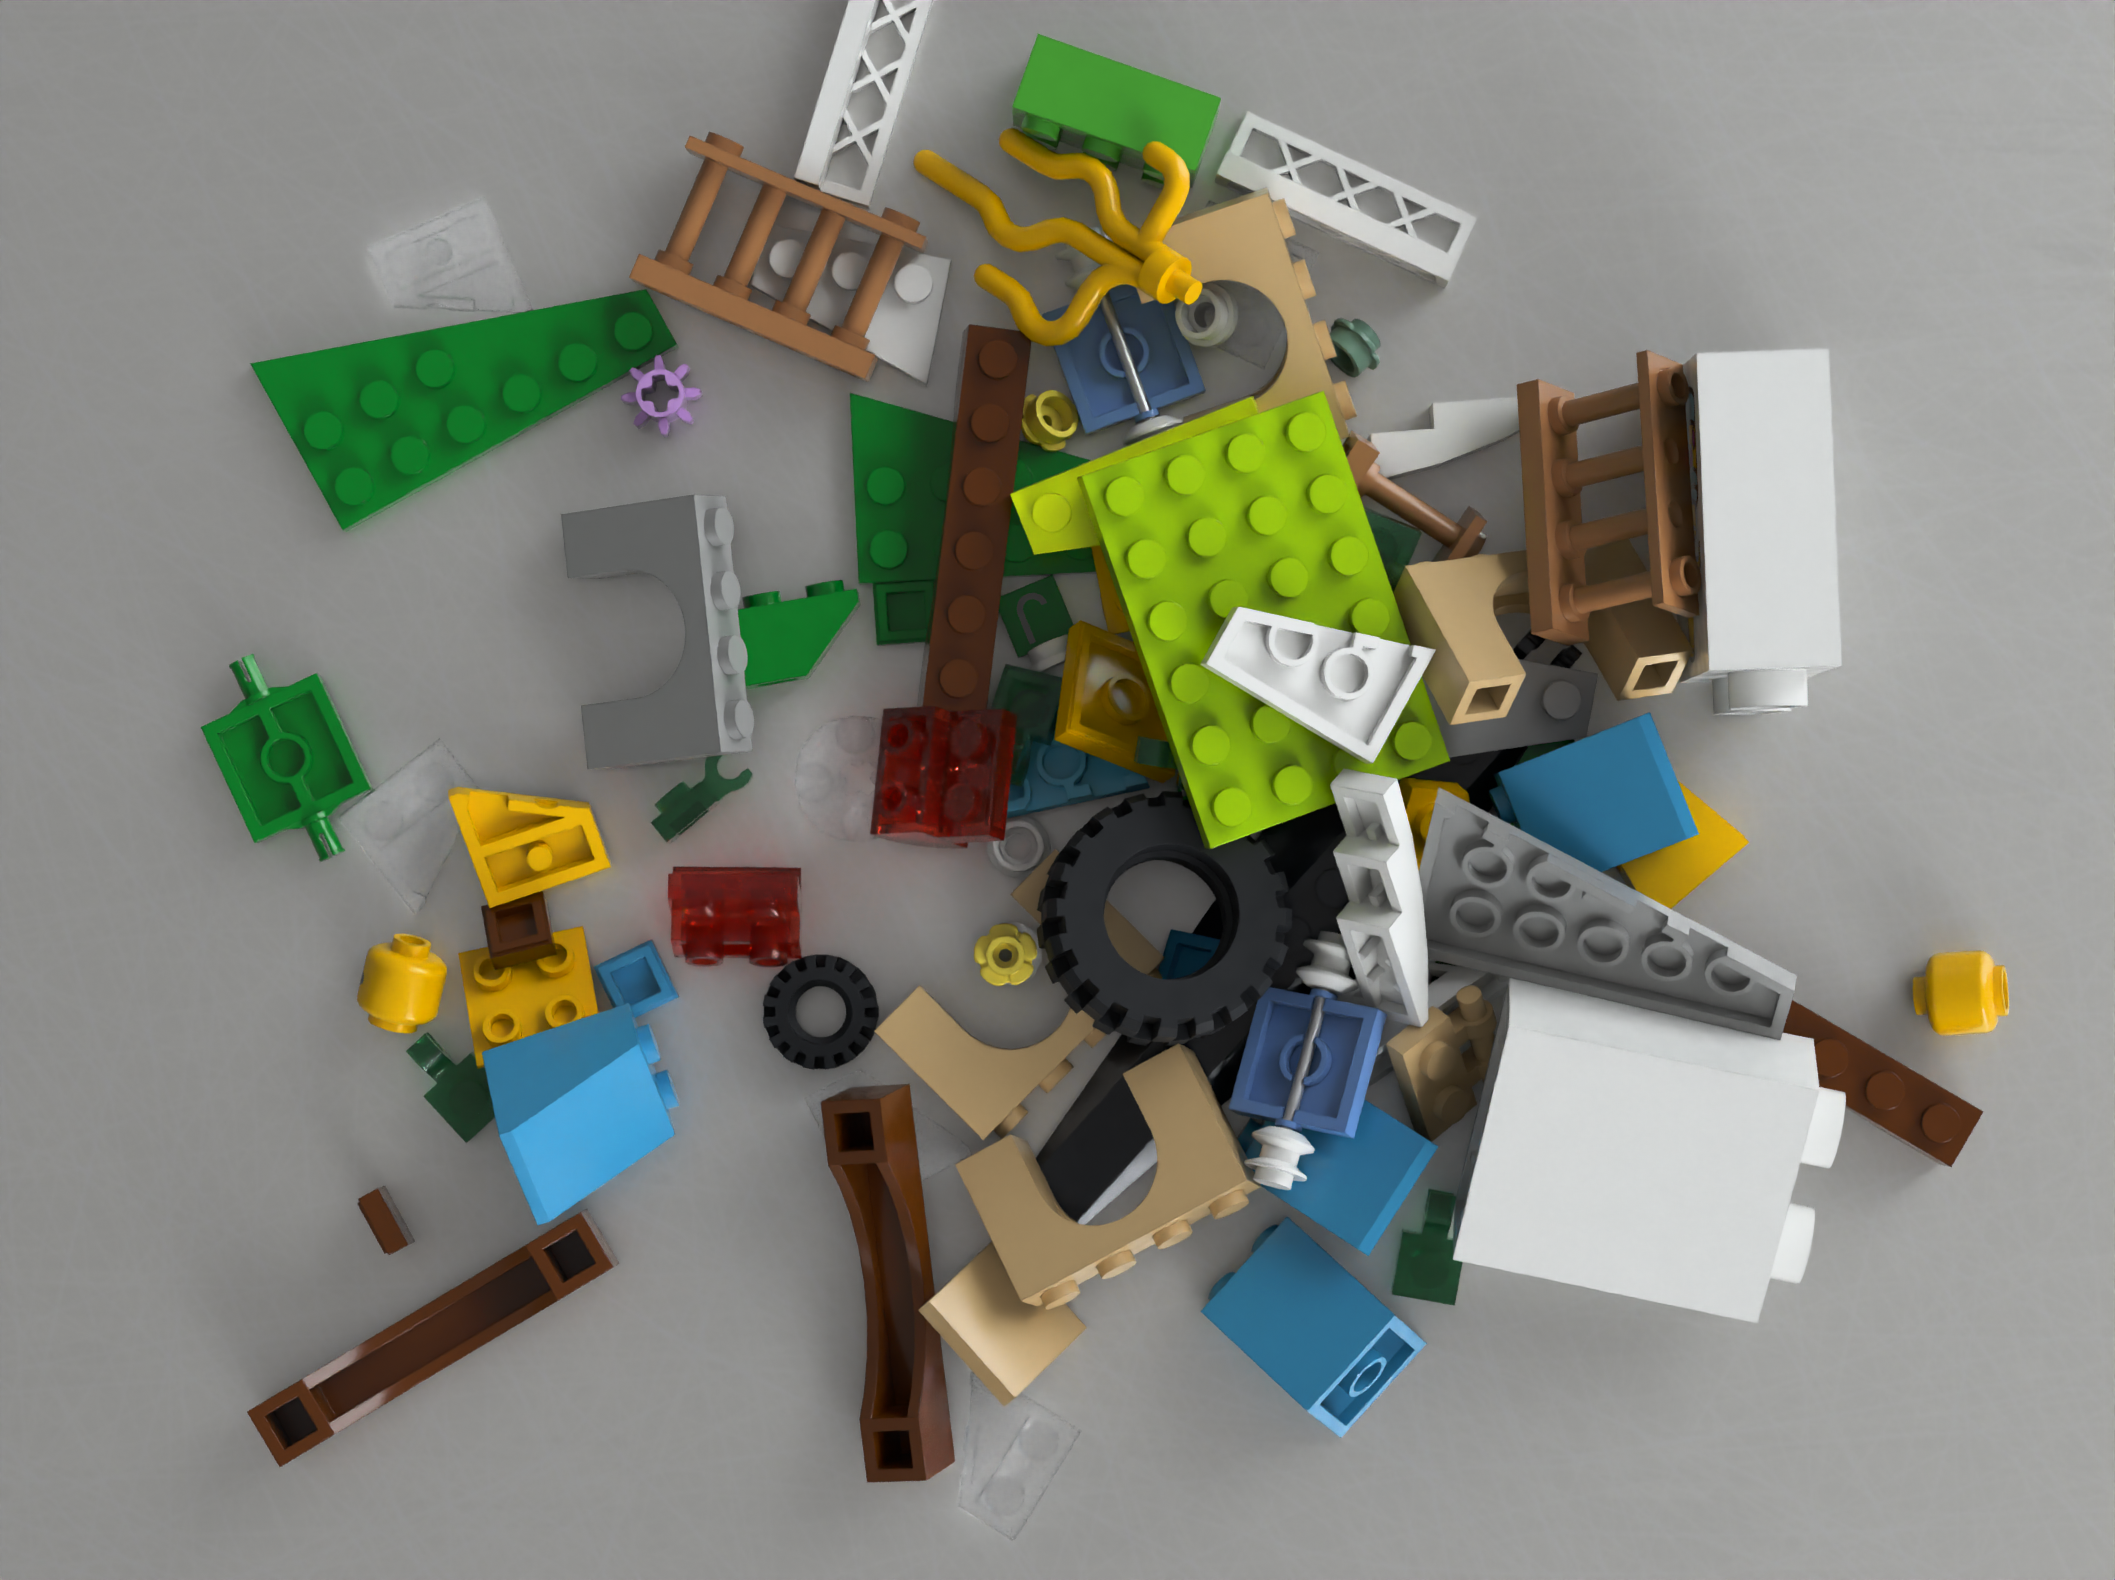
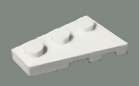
[751,225,952,386]
[1200,607,1436,764]

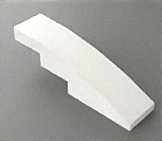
[1367,397,1519,480]
[1330,769,1429,1027]

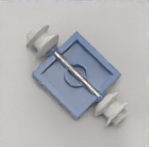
[1042,226,1206,445]
[1228,931,1387,1190]

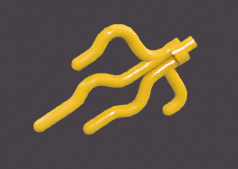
[913,128,1202,347]

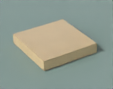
[918,1241,1087,1407]

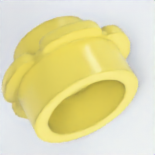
[1021,390,1079,452]
[974,923,1037,986]

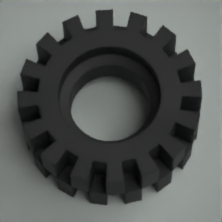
[762,955,879,1070]

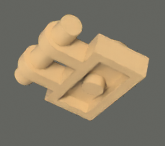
[1386,985,1497,1142]

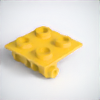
[458,926,600,1069]

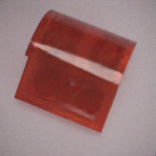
[870,706,1017,849]
[668,867,802,967]

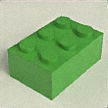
[1012,34,1221,189]

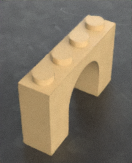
[1136,187,1357,440]
[1393,539,1693,725]
[874,849,1165,1140]
[955,1043,1261,1309]

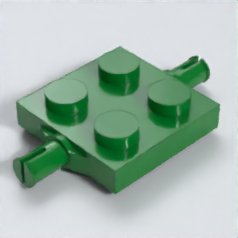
[201,654,373,862]

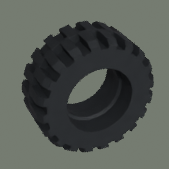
[1036,791,1292,1046]

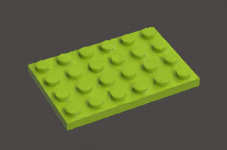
[1077,391,1450,849]

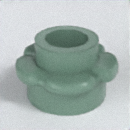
[1330,318,1381,377]

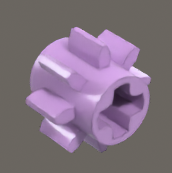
[621,355,703,437]

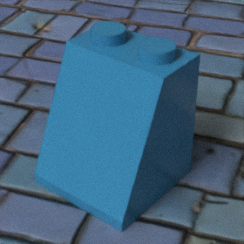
[1489,712,1699,872]
[482,1003,679,1225]
[1237,1099,1439,1256]
[1201,1217,1427,1438]

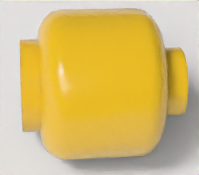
[357,934,447,1033]
[1913,950,2009,1036]

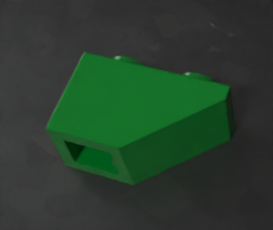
[738,580,861,690]

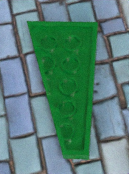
[250,289,679,532]
[850,393,1096,585]

